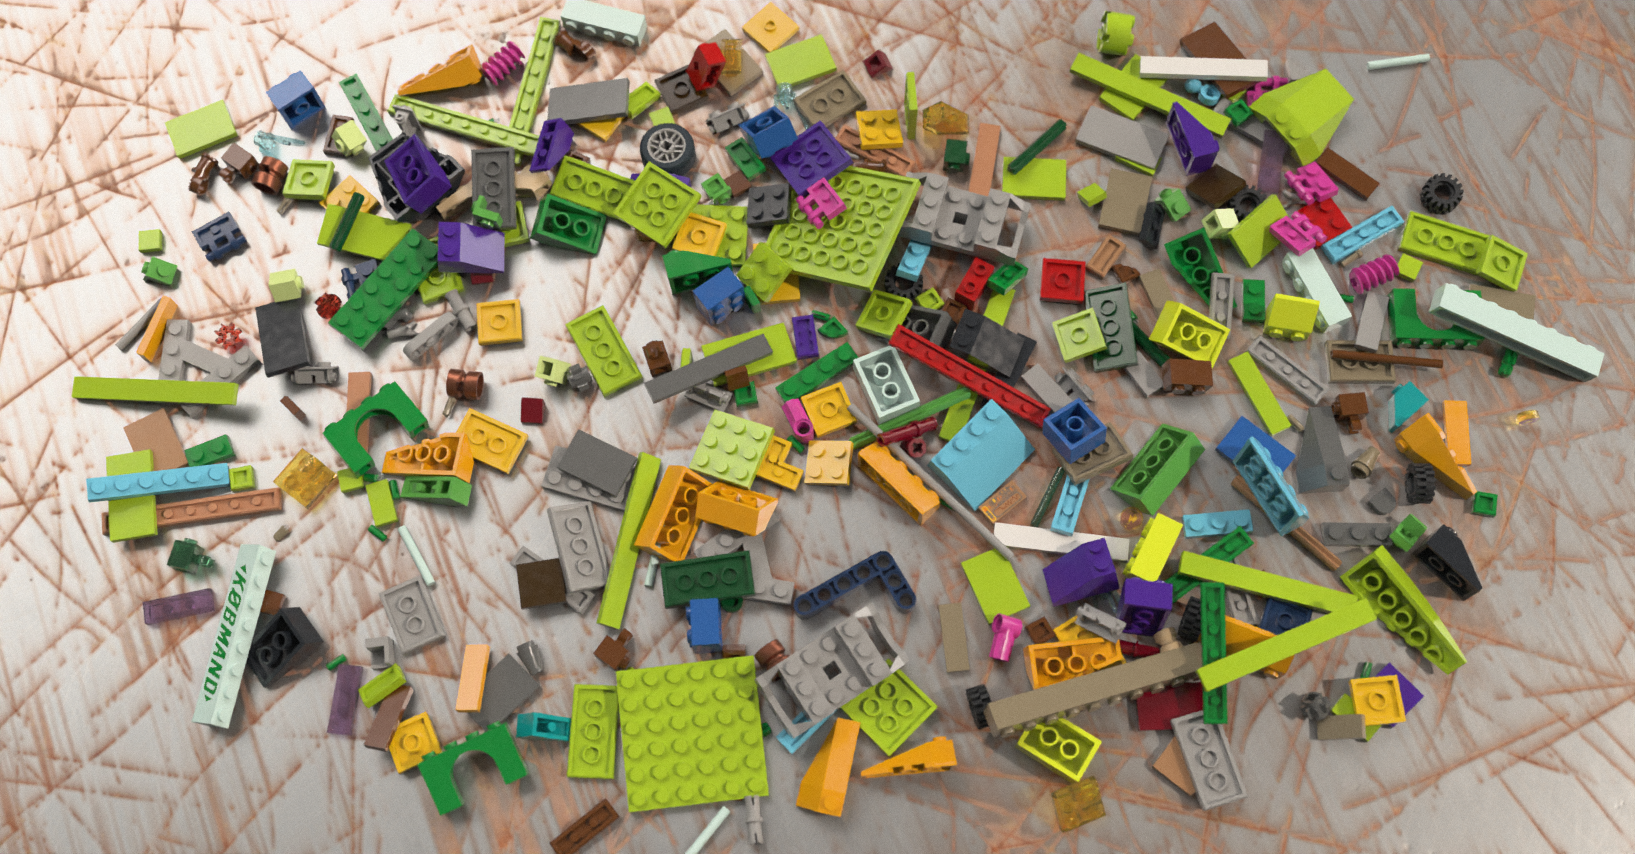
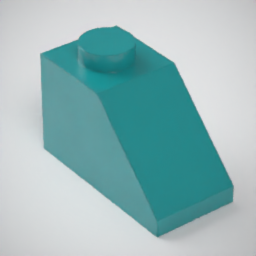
[1388,381,1429,434]
[516,712,571,742]

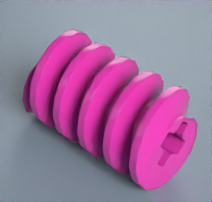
[481,41,526,86]
[1349,254,1400,295]

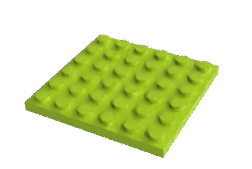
[765,166,921,292]
[616,655,769,812]

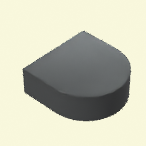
[1367,487,1396,515]

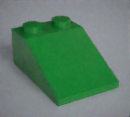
[530,193,607,255]
[662,250,733,295]

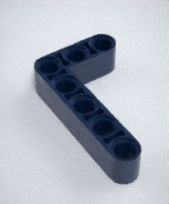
[794,551,916,620]

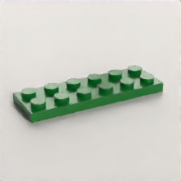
[328,228,438,350]

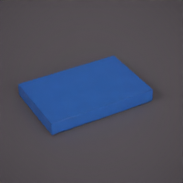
[1215,416,1296,472]

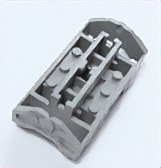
[897,171,1031,266]
[754,603,910,739]

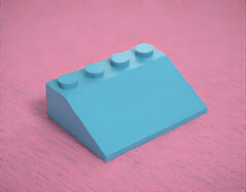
[927,399,1035,512]
[1232,437,1310,537]

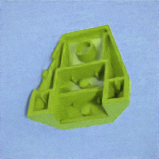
[1249,69,1354,167]

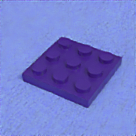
[770,120,853,197]

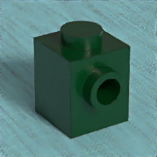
[943,139,970,174]

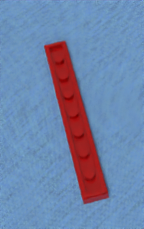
[887,324,1051,429]

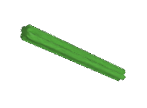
[849,386,971,450]

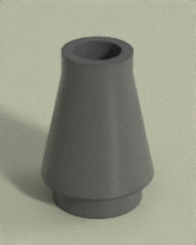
[516,640,543,676]

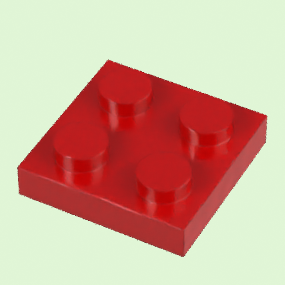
[1297,198,1353,250]
[1040,258,1086,304]

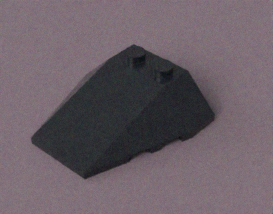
[369,133,465,222]

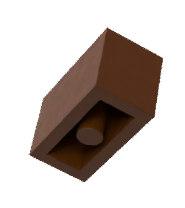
[1162,359,1213,395]

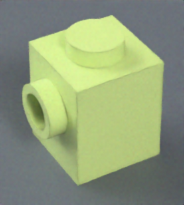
[332,120,367,157]
[1201,209,1239,240]
[268,268,304,303]
[534,355,571,387]

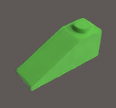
[400,476,472,506]

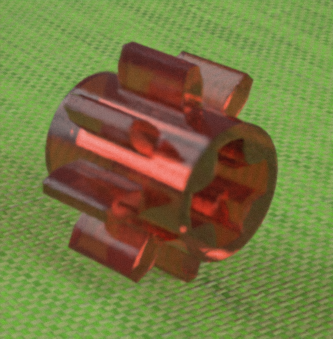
[315,292,342,319]
[214,322,243,350]

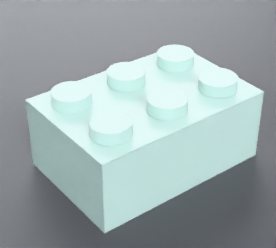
[853,346,920,425]

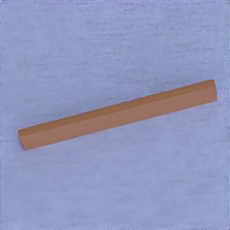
[102,487,282,536]

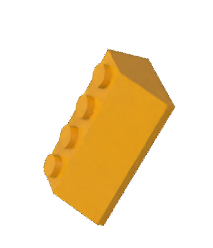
[858,442,940,526]
[634,465,712,562]
[1193,615,1296,679]

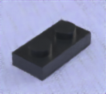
[1139,202,1165,250]

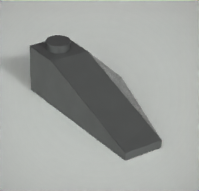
[1295,406,1350,494]

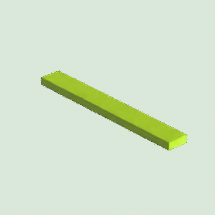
[509,17,561,167]
[1069,53,1231,139]
[387,94,539,157]
[938,289,1016,442]
[71,376,239,406]
[596,452,661,630]
[1178,551,1358,613]
[1196,598,1377,692]

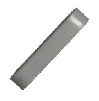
[403,312,459,360]

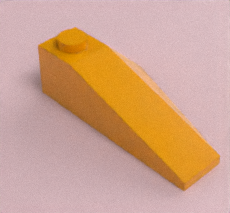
[397,44,483,95]
[1393,413,1477,500]
[381,432,474,483]
[1023,637,1122,690]
[796,718,861,817]
[861,736,957,779]

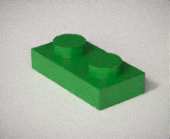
[725,137,766,181]
[986,261,1029,296]
[1241,279,1265,323]
[184,434,235,467]

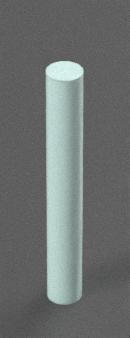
[1367,54,1430,70]
[397,525,435,586]
[644,525,665,587]
[685,806,730,854]

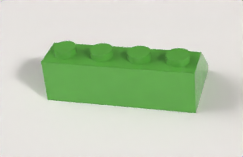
[1110,423,1205,516]

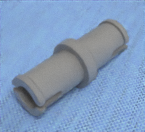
[445,289,477,332]
[744,795,763,845]

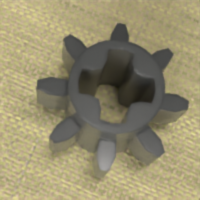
[566,363,593,392]
[1300,692,1331,721]

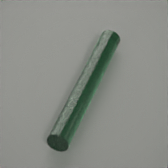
[1030,466,1065,528]

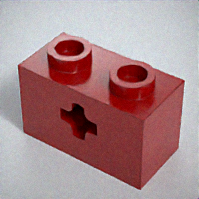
[686,42,727,91]
[954,257,995,311]

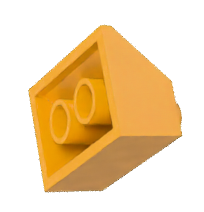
[695,481,778,536]

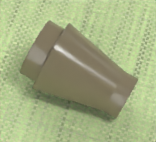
[1350,446,1380,479]

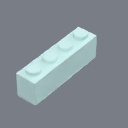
[560,0,647,47]
[1282,248,1352,334]

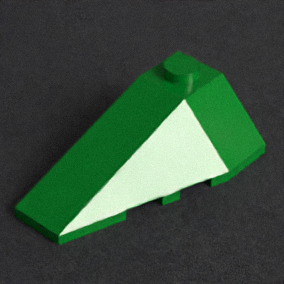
[1164,227,1238,309]

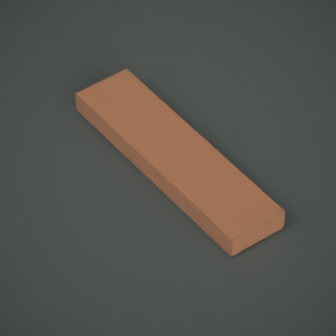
[969,123,1001,196]
[835,124,916,177]
[346,372,372,453]

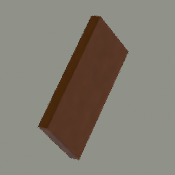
[1180,22,1261,99]

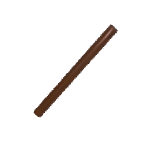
[1330,349,1443,369]

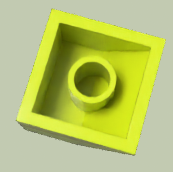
[1263,293,1320,342]

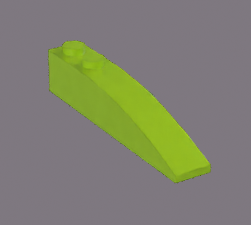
[1340,545,1467,675]

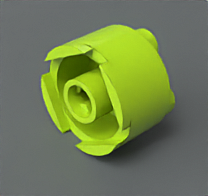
[1096,11,1135,56]

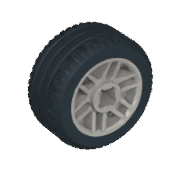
[640,123,696,176]

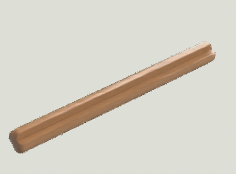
[1231,475,1342,571]

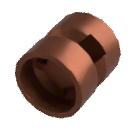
[251,156,289,195]
[446,369,484,400]
[754,639,790,683]

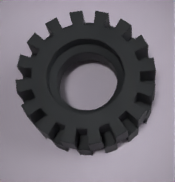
[1420,173,1464,215]
[1227,185,1267,223]
[884,263,923,302]
[1405,463,1436,504]
[1178,596,1201,641]
[966,684,992,730]

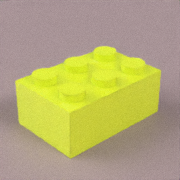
[1122,513,1183,583]
[1014,717,1102,785]

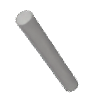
[115,298,161,351]

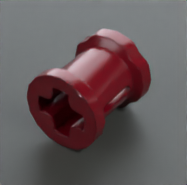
[900,438,926,458]

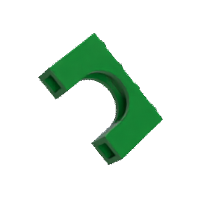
[1387,288,1485,349]
[322,381,429,479]
[417,720,529,816]

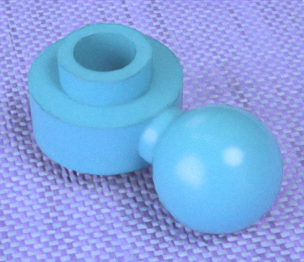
[1184,79,1221,106]

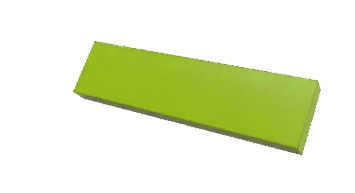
[1227,351,1291,437]

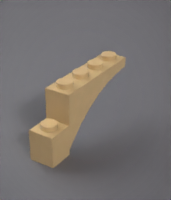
[436,165,552,222]

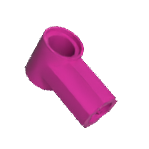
[781,399,815,444]
[989,613,1022,662]

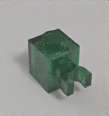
[167,538,215,575]

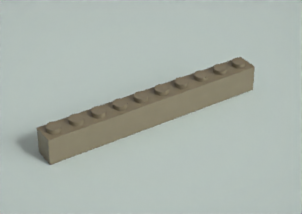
[983,642,1202,738]

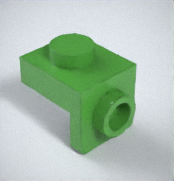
[701,173,732,205]
[1154,187,1192,222]
[471,195,503,229]
[141,256,178,287]
[1389,514,1427,552]

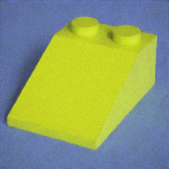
[1149,300,1231,369]

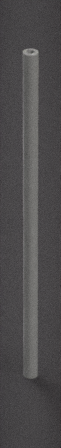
[847,403,1015,561]

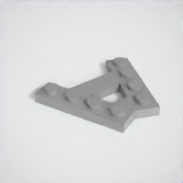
[157,319,261,418]
[693,512,795,606]

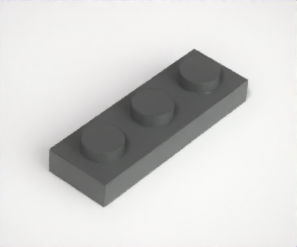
[1321,522,1392,547]

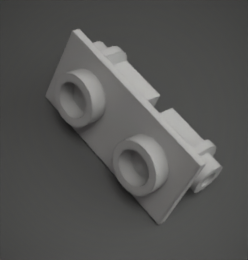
[705,101,749,134]
[392,105,422,137]
[291,362,338,384]
[1054,367,1096,407]
[684,382,733,412]
[1075,603,1127,644]

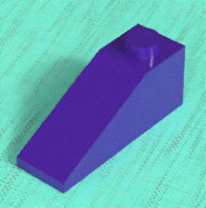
[529,118,574,173]

